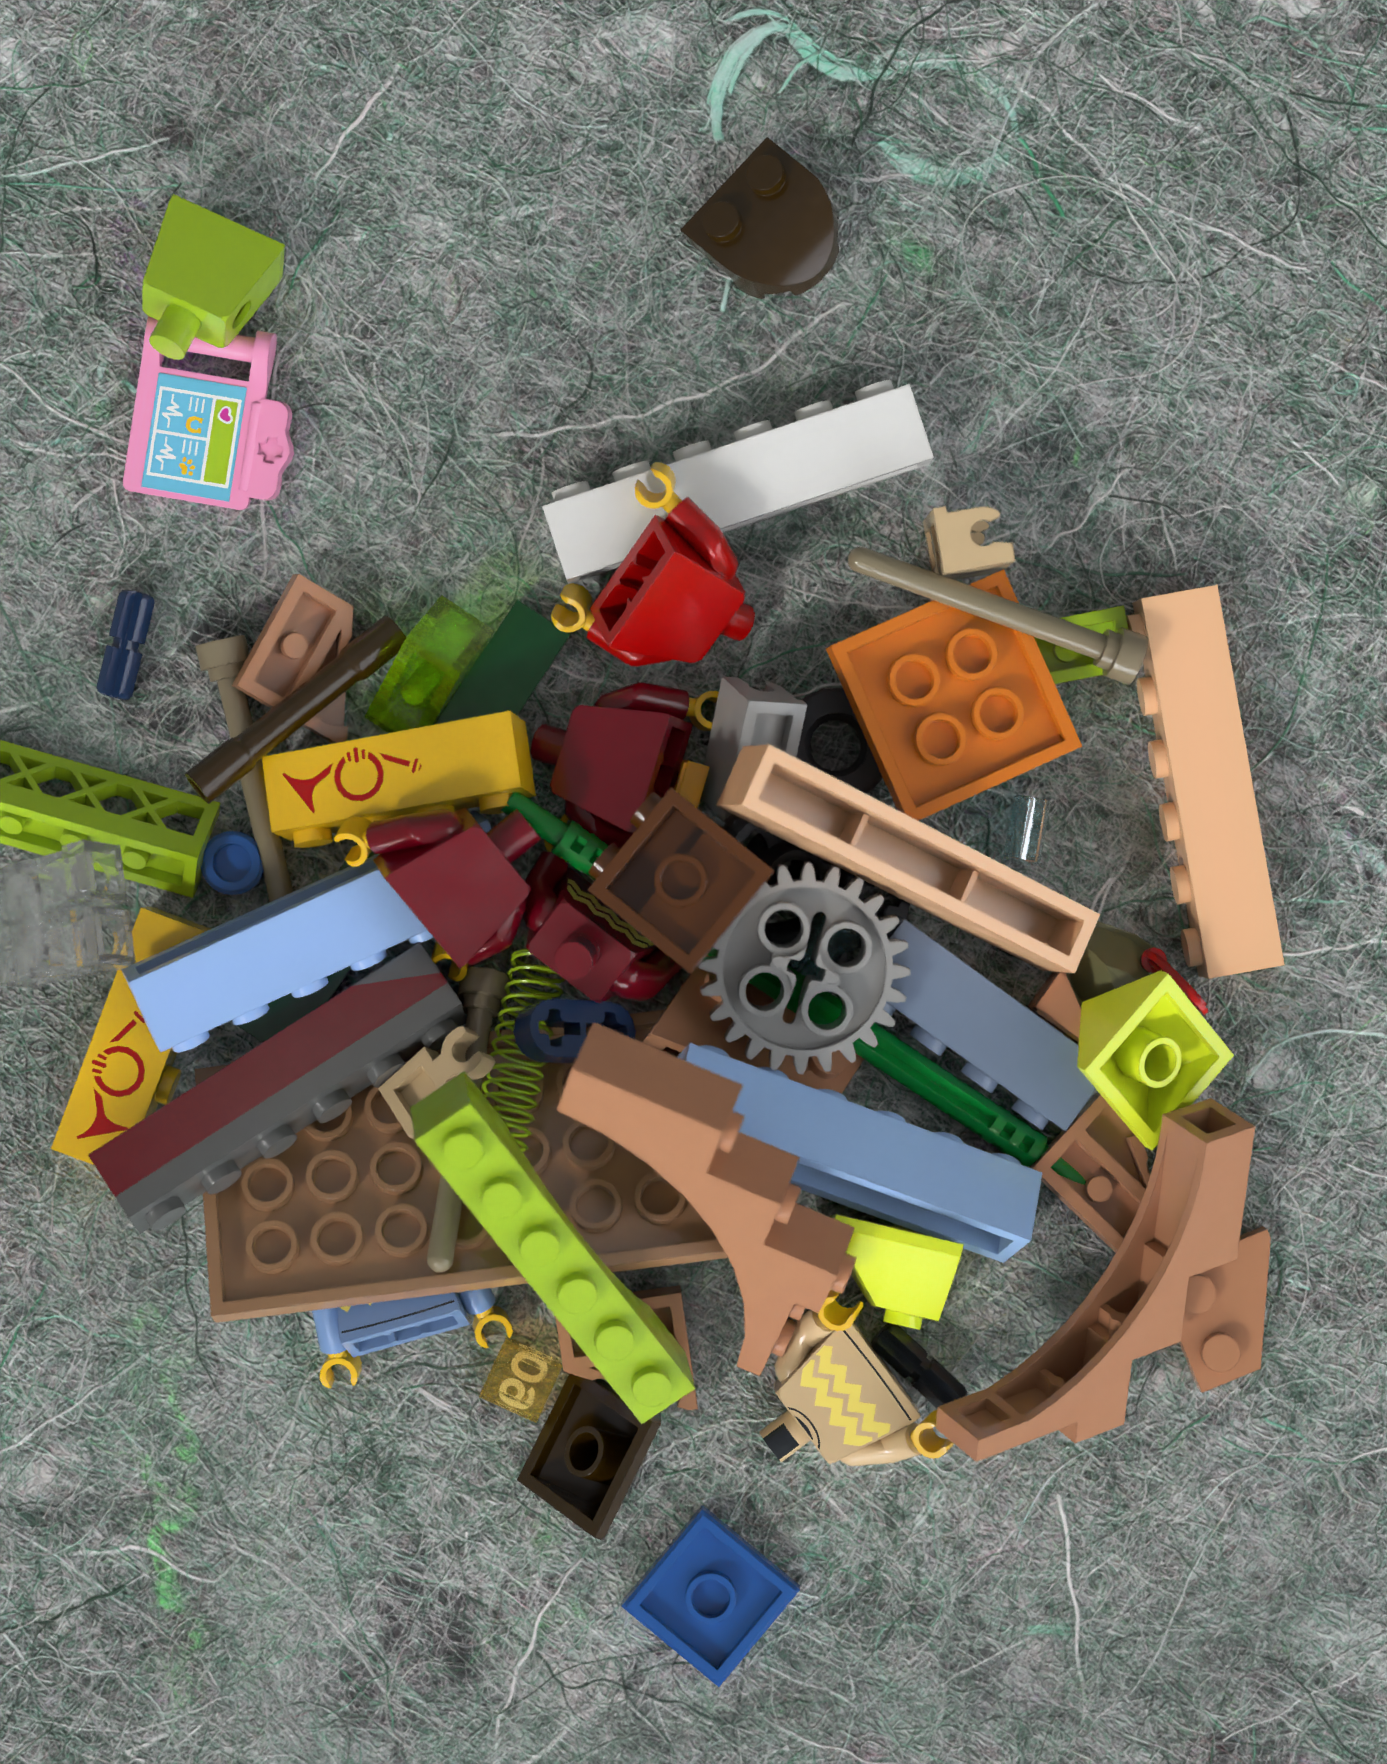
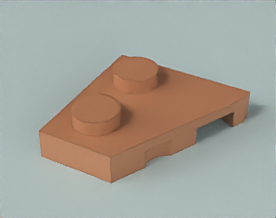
[232,574,353,744]
[1179,1226,1271,1393]

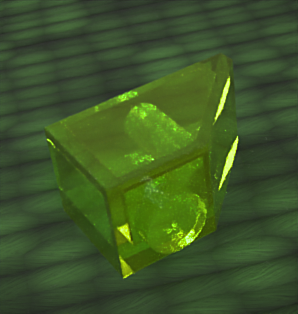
[364,595,495,733]

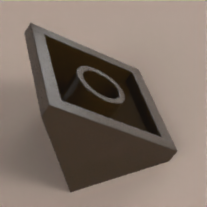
[517,1374,661,1540]

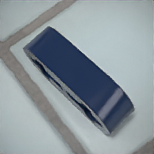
[513,999,636,1063]

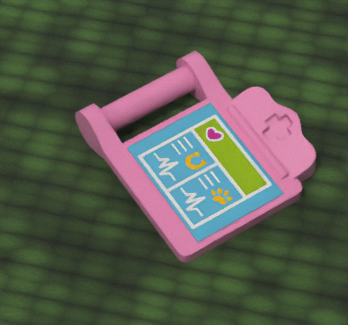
[123,316,294,510]

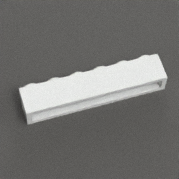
[542,380,934,584]

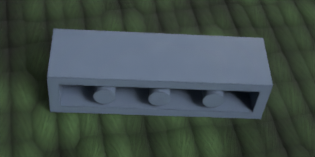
[883,915,1096,1131]

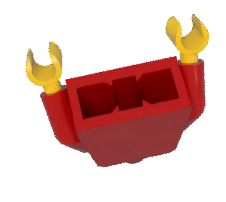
[551,462,755,667]

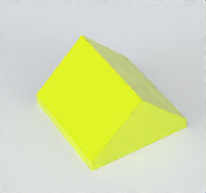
[1077,971,1234,1151]

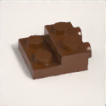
[588,787,774,974]

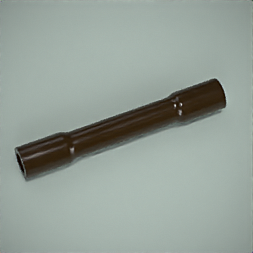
[184,615,409,804]

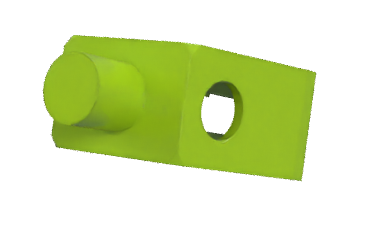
[142,194,285,360]

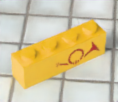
[262,711,536,848]
[51,906,211,1165]

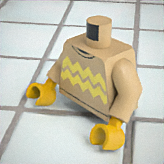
[759,1290,954,1467]

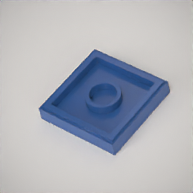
[621,1505,800,1687]

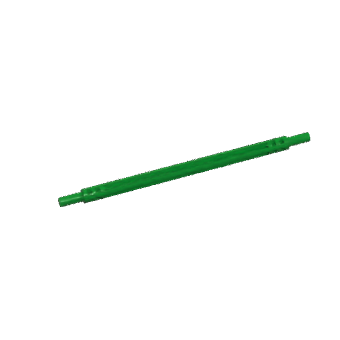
[501,792,1086,1185]

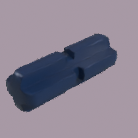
[96,590,155,700]

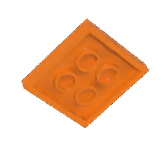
[826,569,1082,821]

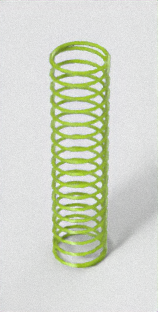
[482,949,565,1152]

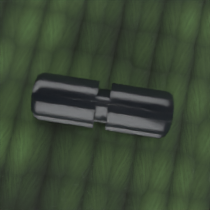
[871,1323,968,1408]

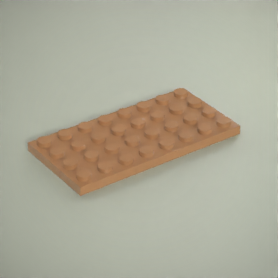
[195,1010,728,1323]

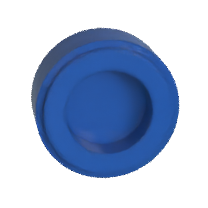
[201,831,263,895]

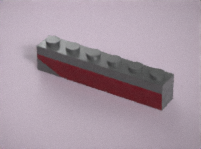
[88,942,466,1234]

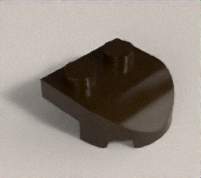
[680,137,839,299]

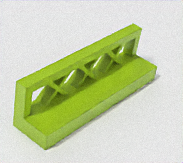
[0,740,221,898]

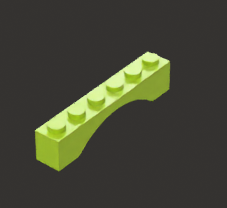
[410,1071,695,1424]

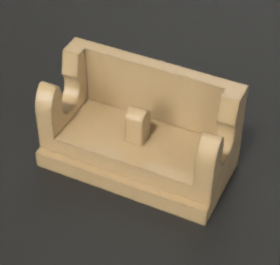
[923,506,1015,580]

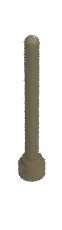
[848,547,1148,685]
[195,635,293,902]
[427,967,510,1272]

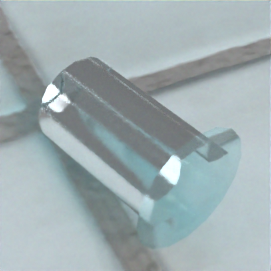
[997,795,1051,866]

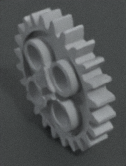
[698,861,911,1074]

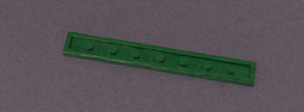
[236,600,571,1043]

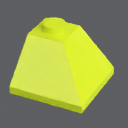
[828,1214,964,1330]

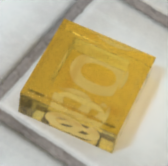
[479,1336,563,1423]

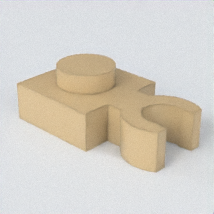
[378,1026,496,1139]

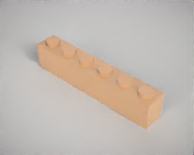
[1126,585,1285,979]
[716,744,1100,973]

